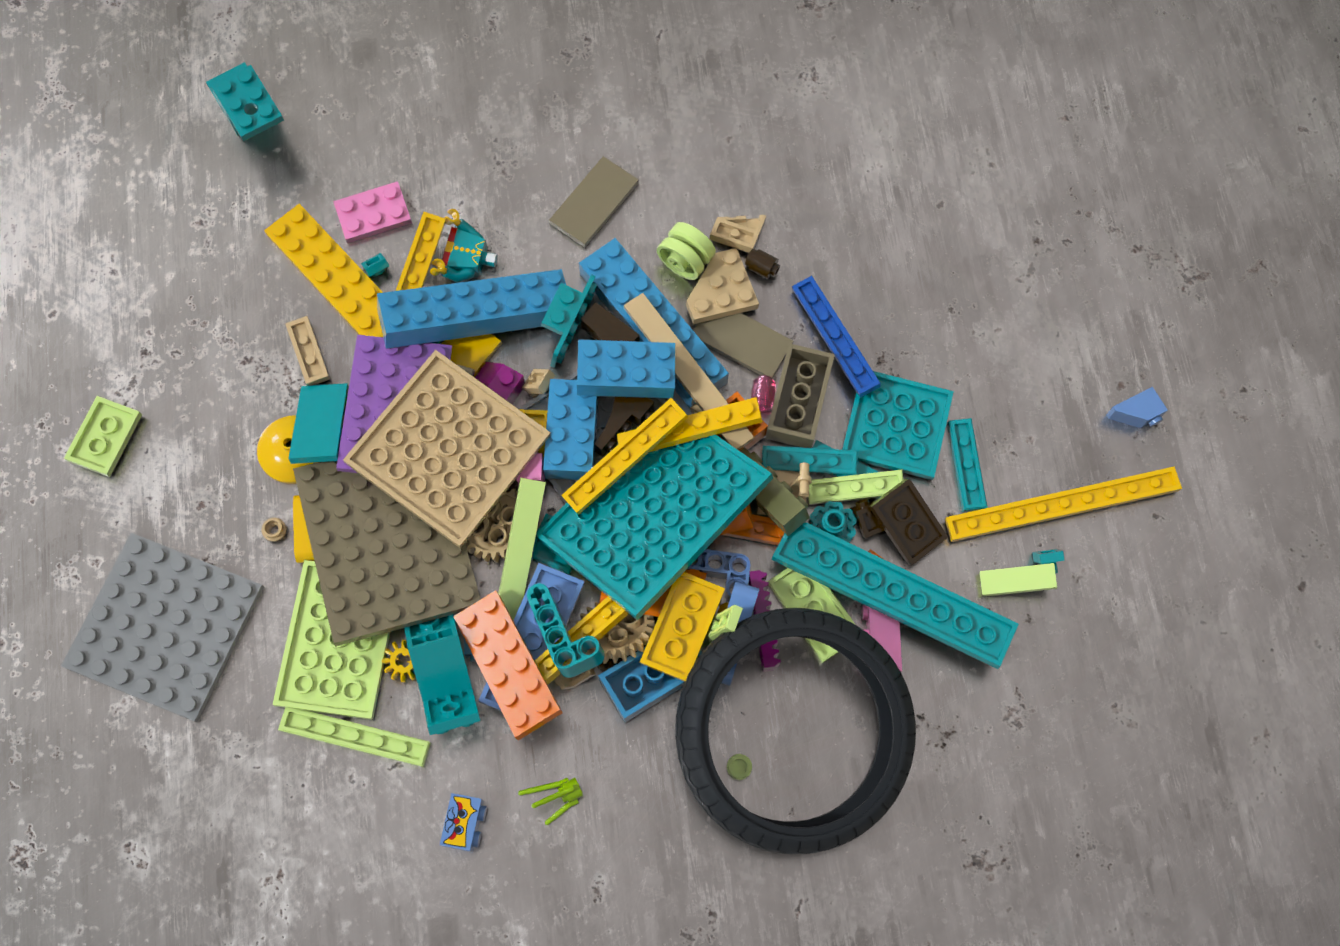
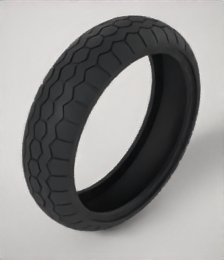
[675,608,916,854]

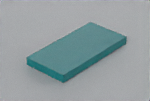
[288,383,349,464]

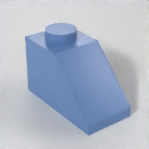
[1106,387,1168,428]

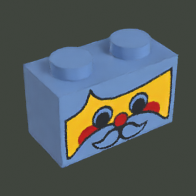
[440,793,487,852]

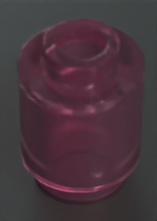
[751,375,776,412]

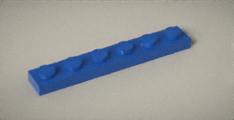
[792,276,881,398]

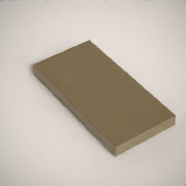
[549,156,639,248]
[693,313,794,381]

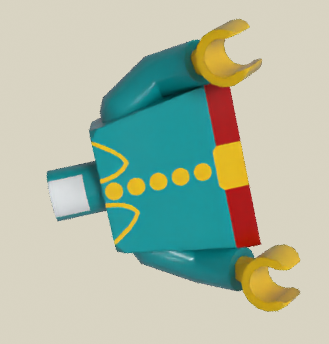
[430,209,498,283]

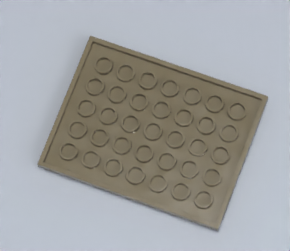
[293,461,481,647]

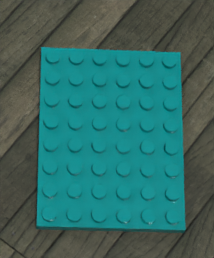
[536,435,773,620]

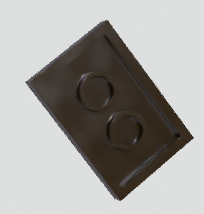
[869,478,948,566]

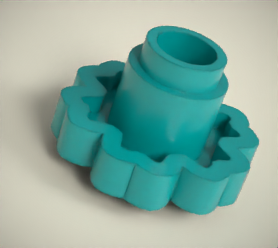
[809,501,857,543]

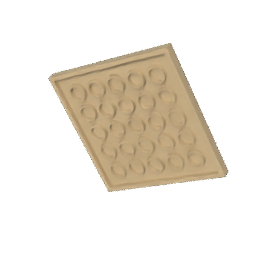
[343,350,551,548]

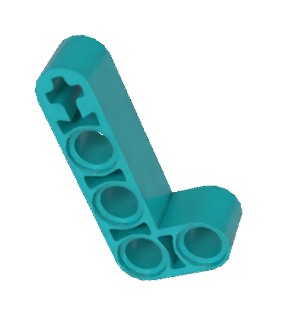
[527,583,605,678]

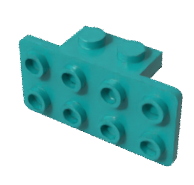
[541,274,597,368]

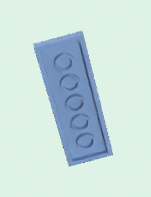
[479,563,585,711]

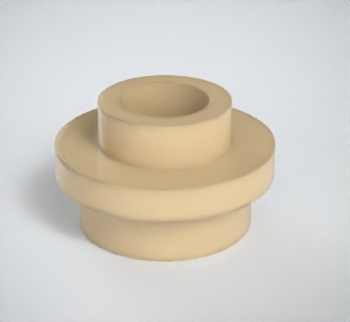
[261,518,286,542]

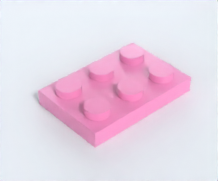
[333,181,412,244]

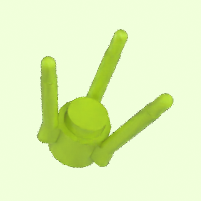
[518,778,583,825]

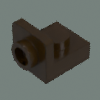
[850,498,884,538]

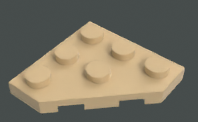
[686,248,759,324]

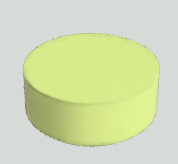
[727,754,752,781]

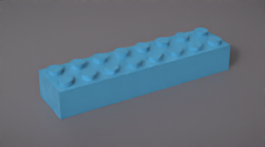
[579,238,729,408]
[377,269,566,349]

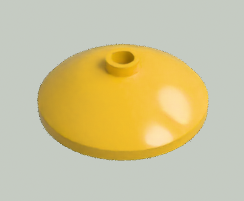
[257,415,317,484]

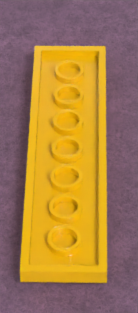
[264,203,383,337]

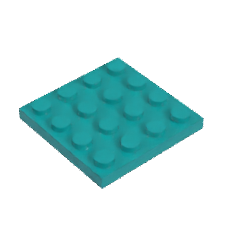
[842,371,954,480]

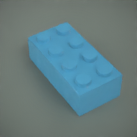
[577,340,675,398]
[543,379,599,480]
[598,647,702,723]

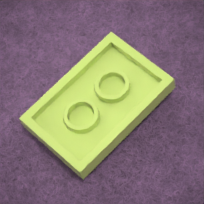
[64,396,142,477]

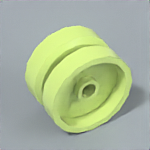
[657,222,716,280]

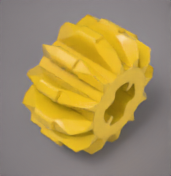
[382,640,416,683]

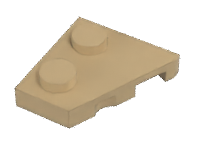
[709,215,766,253]

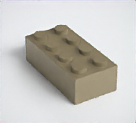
[766,343,835,448]

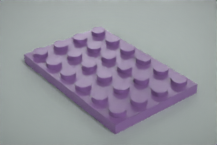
[336,335,452,473]

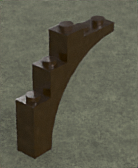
[581,302,654,457]

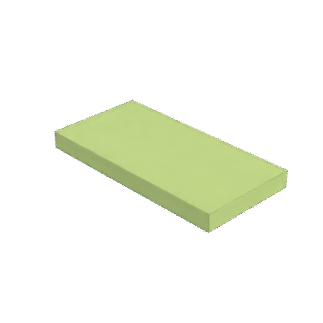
[767,568,856,663]

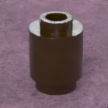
[745,249,780,279]

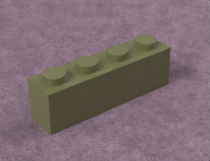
[740,447,810,536]

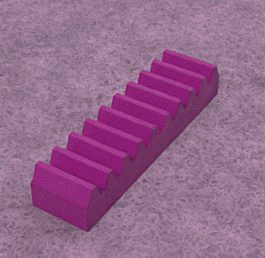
[749,570,781,672]

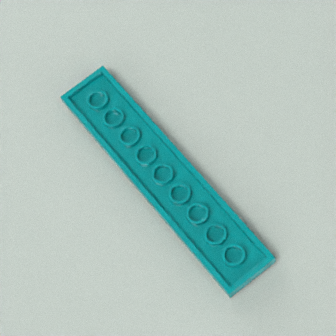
[772,522,1019,669]

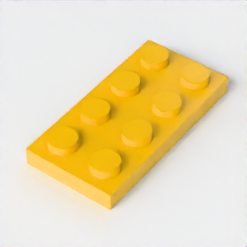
[640,572,725,682]

